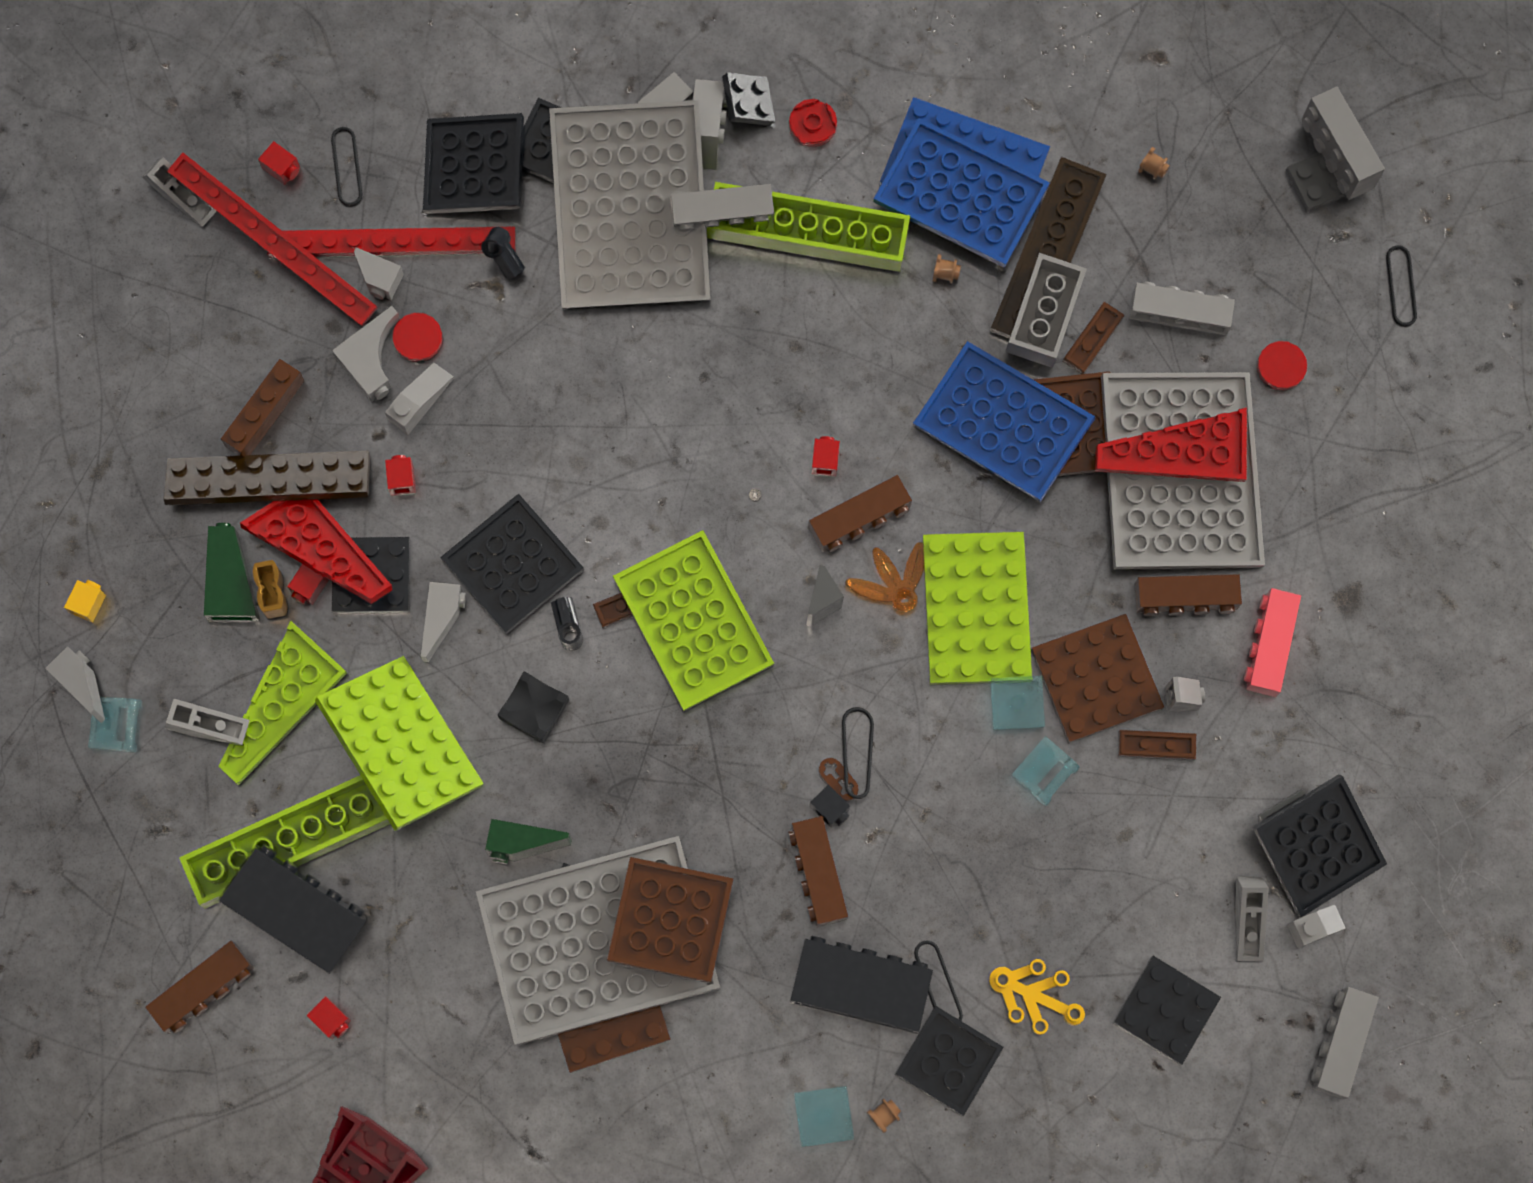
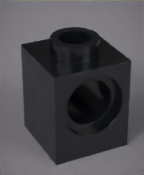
[809,784,850,828]

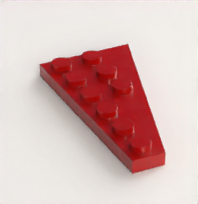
[1095,407,1247,482]
[240,499,392,604]

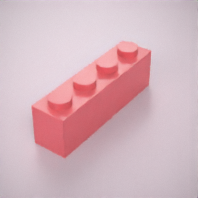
[1244,588,1301,697]

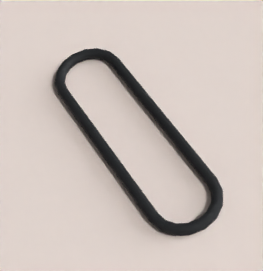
[331,127,362,206]
[1387,245,1417,326]
[914,940,963,1021]

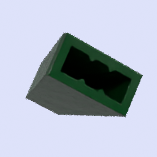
[204,523,260,621]

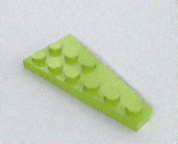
[218,621,347,785]

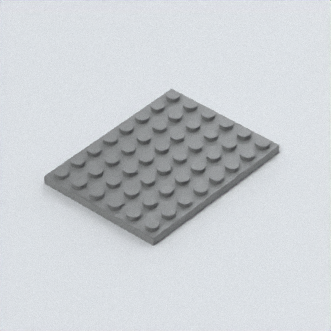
[549,100,710,309]
[1101,372,1265,569]
[476,836,720,1046]

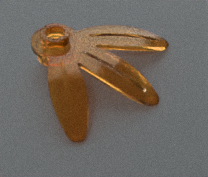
[845,542,924,612]

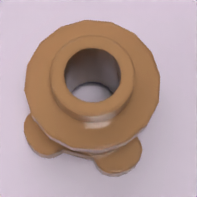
[1138,147,1170,180]
[933,254,961,284]
[867,1099,901,1133]

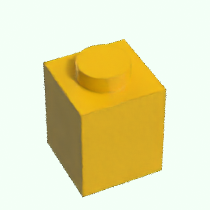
[64,580,106,623]

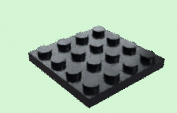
[423,113,524,214]
[440,493,584,634]
[1252,774,1387,917]

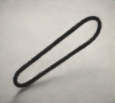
[842,707,874,799]

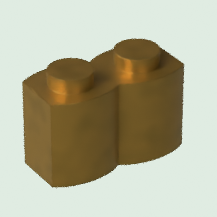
[253,560,288,619]

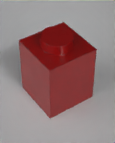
[258,141,300,185]
[811,436,840,477]
[385,455,416,496]
[287,564,329,605]
[306,996,351,1039]

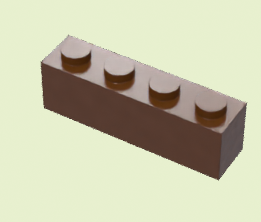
[221,359,304,457]
[808,475,912,553]
[1135,574,1242,616]
[788,816,848,927]
[145,940,254,1034]

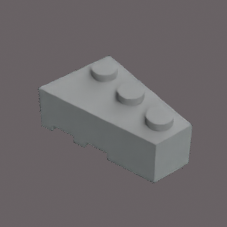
[693,79,727,170]

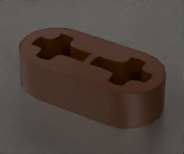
[819,758,859,802]

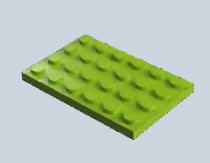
[613,530,774,712]
[922,532,1032,685]
[315,656,484,831]

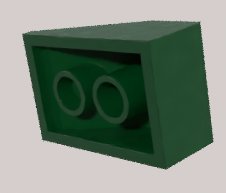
[485,819,572,864]

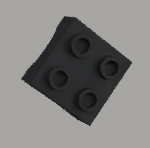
[498,671,569,744]

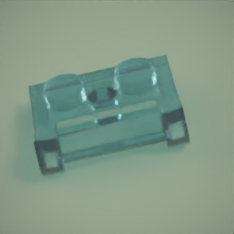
[88,697,142,752]
[1011,736,1080,806]

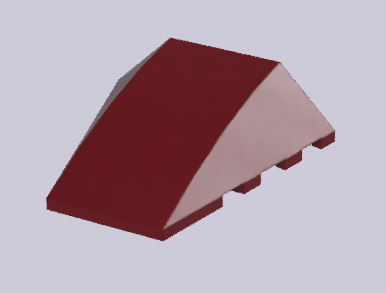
[312,1106,428,1183]

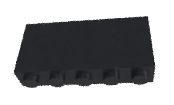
[219,844,366,974]
[790,936,933,1034]

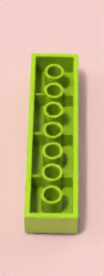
[706,182,910,272]
[179,775,390,909]

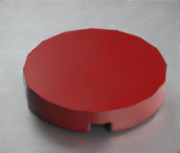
[789,99,837,147]
[393,313,443,362]
[1257,341,1307,391]

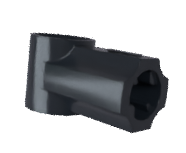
[481,227,525,279]
[551,597,583,651]

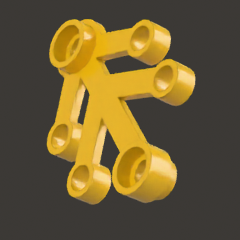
[989,959,1085,1035]

